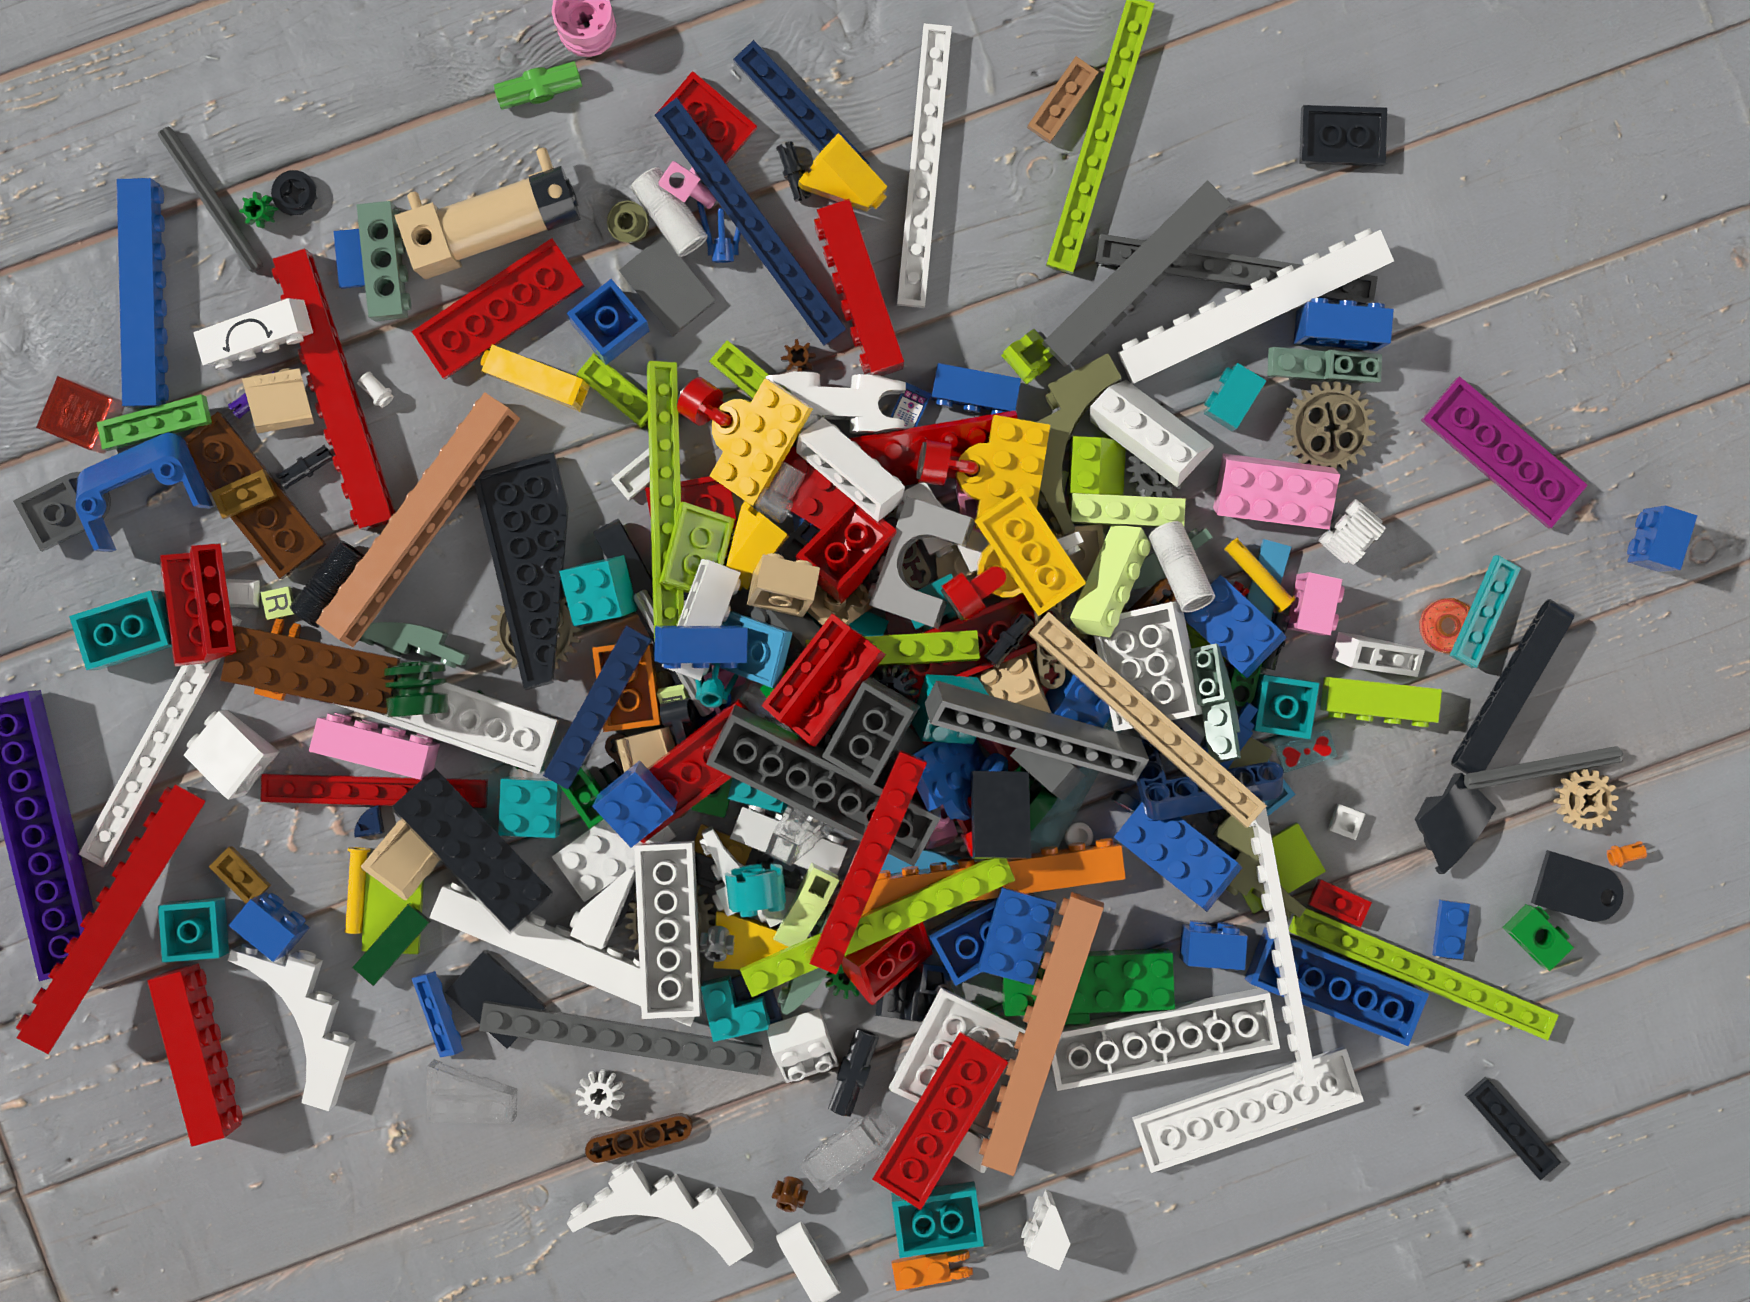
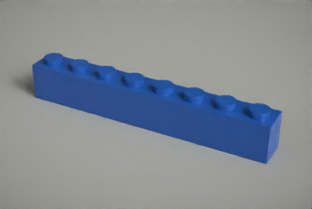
[117,178,169,409]

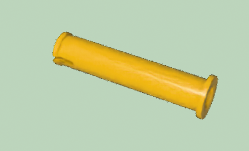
[1224,537,1296,613]
[344,847,371,934]

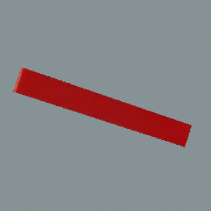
[260,773,488,808]

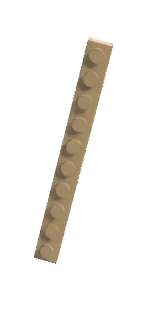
[1029,612,1267,828]

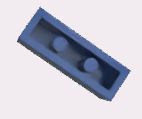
[931,363,1021,414]
[654,626,748,669]

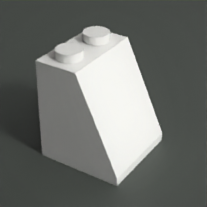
[184,710,280,800]

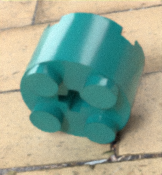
[725,864,786,917]

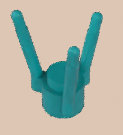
[695,663,739,708]

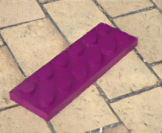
[1421,376,1588,529]

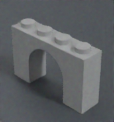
[868,496,975,629]

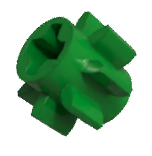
[239,191,278,228]

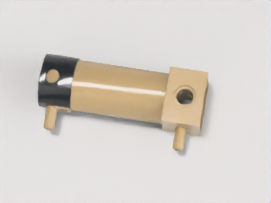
[394,147,581,280]

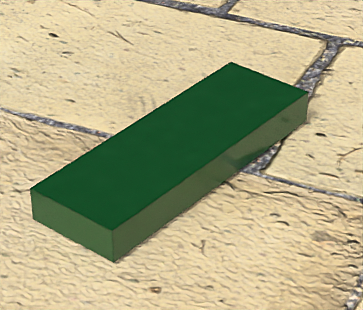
[352,903,431,986]

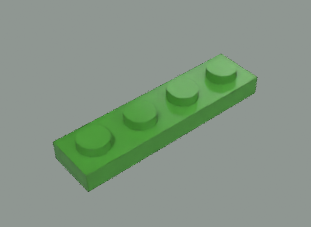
[97,394,212,451]

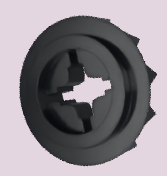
[271,170,318,216]

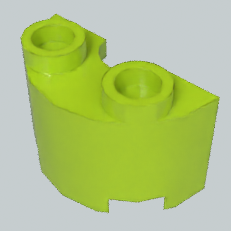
[1001,329,1053,385]

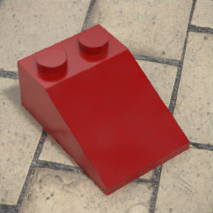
[796,500,897,604]

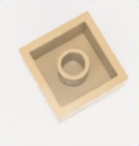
[747,553,820,618]
[975,653,1051,713]

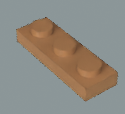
[1027,56,1099,144]

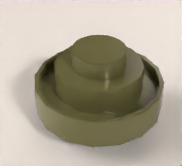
[607,200,650,244]

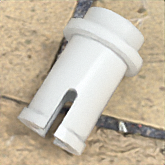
[357,372,394,408]

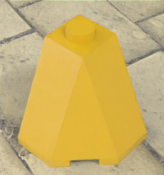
[798,133,888,212]
[726,501,790,591]

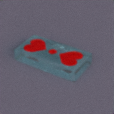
[1274,729,1338,773]

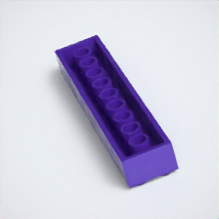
[0,690,107,981]

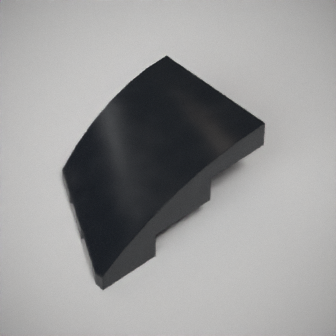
[1415,773,1496,874]
[875,964,954,1022]

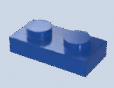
[1432,899,1470,960]

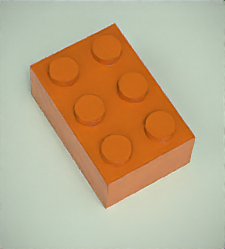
[592,641,663,732]

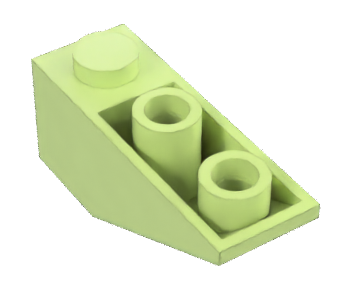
[773,863,839,947]

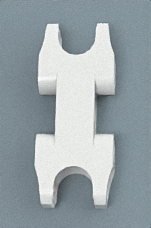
[766,371,906,435]

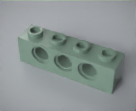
[356,201,412,322]

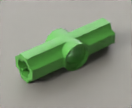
[494,61,583,110]

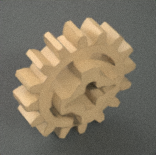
[1553,769,1619,830]

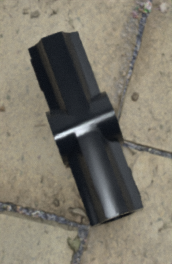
[828,1028,879,1117]

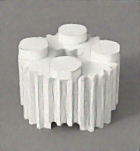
[1319,499,1386,565]

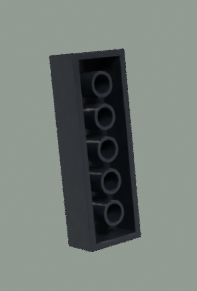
[392,768,553,934]

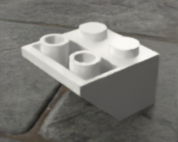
[767,1009,839,1083]
[1021,1189,1070,1270]

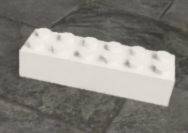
[634,841,702,1019]

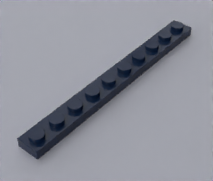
[655,97,847,346]

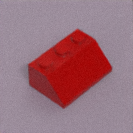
[841,922,933,1005]

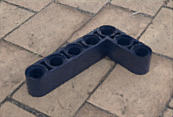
[1136,739,1283,820]

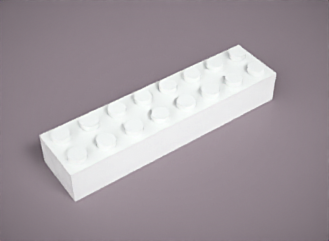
[1051,988,1280,1091]

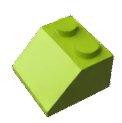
[1067,436,1126,496]

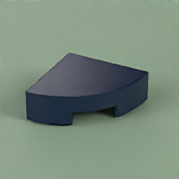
[354,805,385,838]

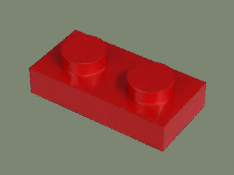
[1307,878,1372,928]

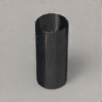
[289,540,365,628]

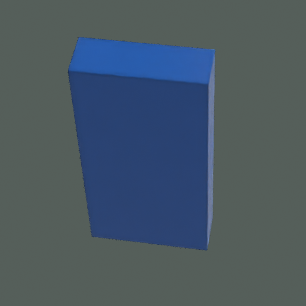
[333,229,365,289]

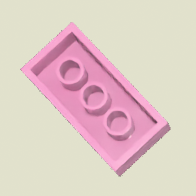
[1213,453,1340,530]
[309,712,440,780]

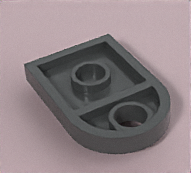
[13,472,111,552]

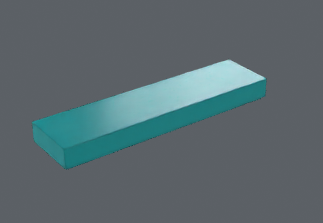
[1449,555,1521,668]

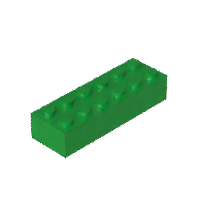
[1002,948,1175,1016]

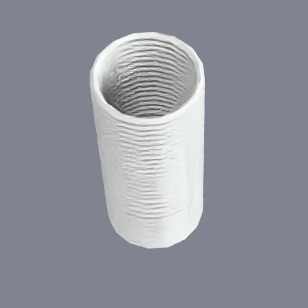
[630,167,708,257]
[1149,521,1215,612]

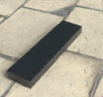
[1465,1077,1561,1181]

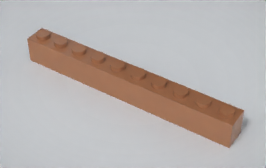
[316,392,520,647]
[979,892,1104,1176]

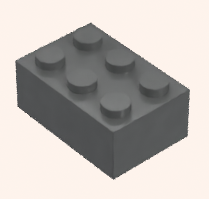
[822,677,920,786]

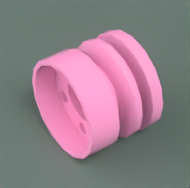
[552,0,617,57]

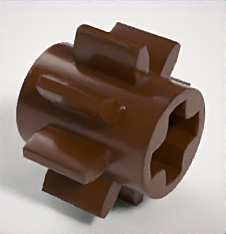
[781,339,816,373]
[772,1176,809,1212]

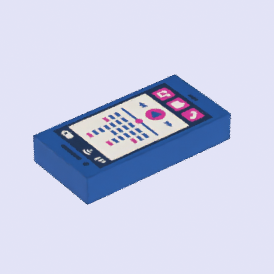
[890,382,932,429]

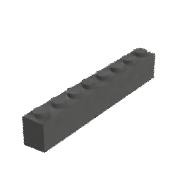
[1042,180,1231,367]
[925,681,1149,781]

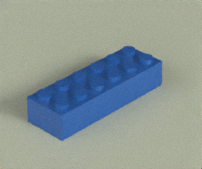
[1244,927,1429,1046]

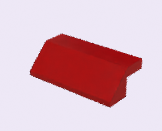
[159,543,236,667]
[761,613,886,747]

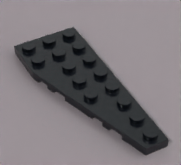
[474,452,569,690]

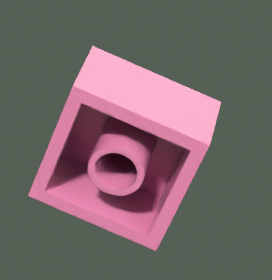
[1287,572,1345,636]

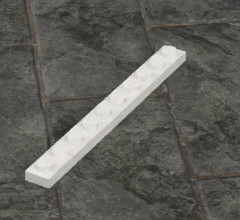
[897,23,952,308]
[79,615,242,868]
[1249,801,1317,1087]

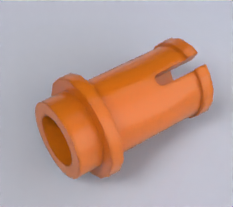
[1607,841,1647,867]

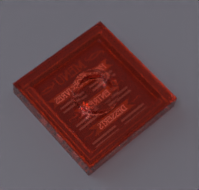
[36,376,113,450]

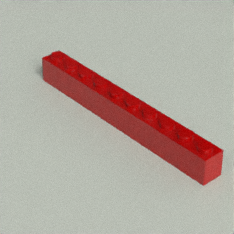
[272,248,396,530]
[15,784,206,1054]

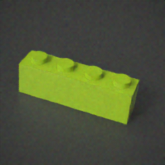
[1320,677,1442,727]

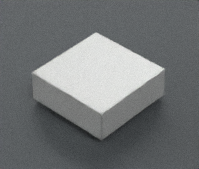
[1327,804,1365,840]

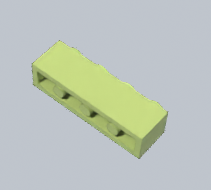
[1068,493,1186,528]
[1070,524,1151,638]

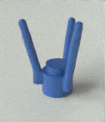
[697,201,741,263]

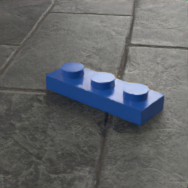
[411,971,464,1058]

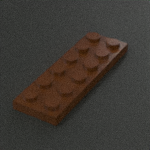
[184,411,326,579]
[220,625,401,714]

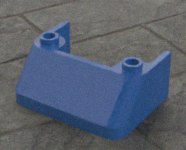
[75,433,214,552]

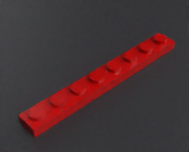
[809,750,927,974]

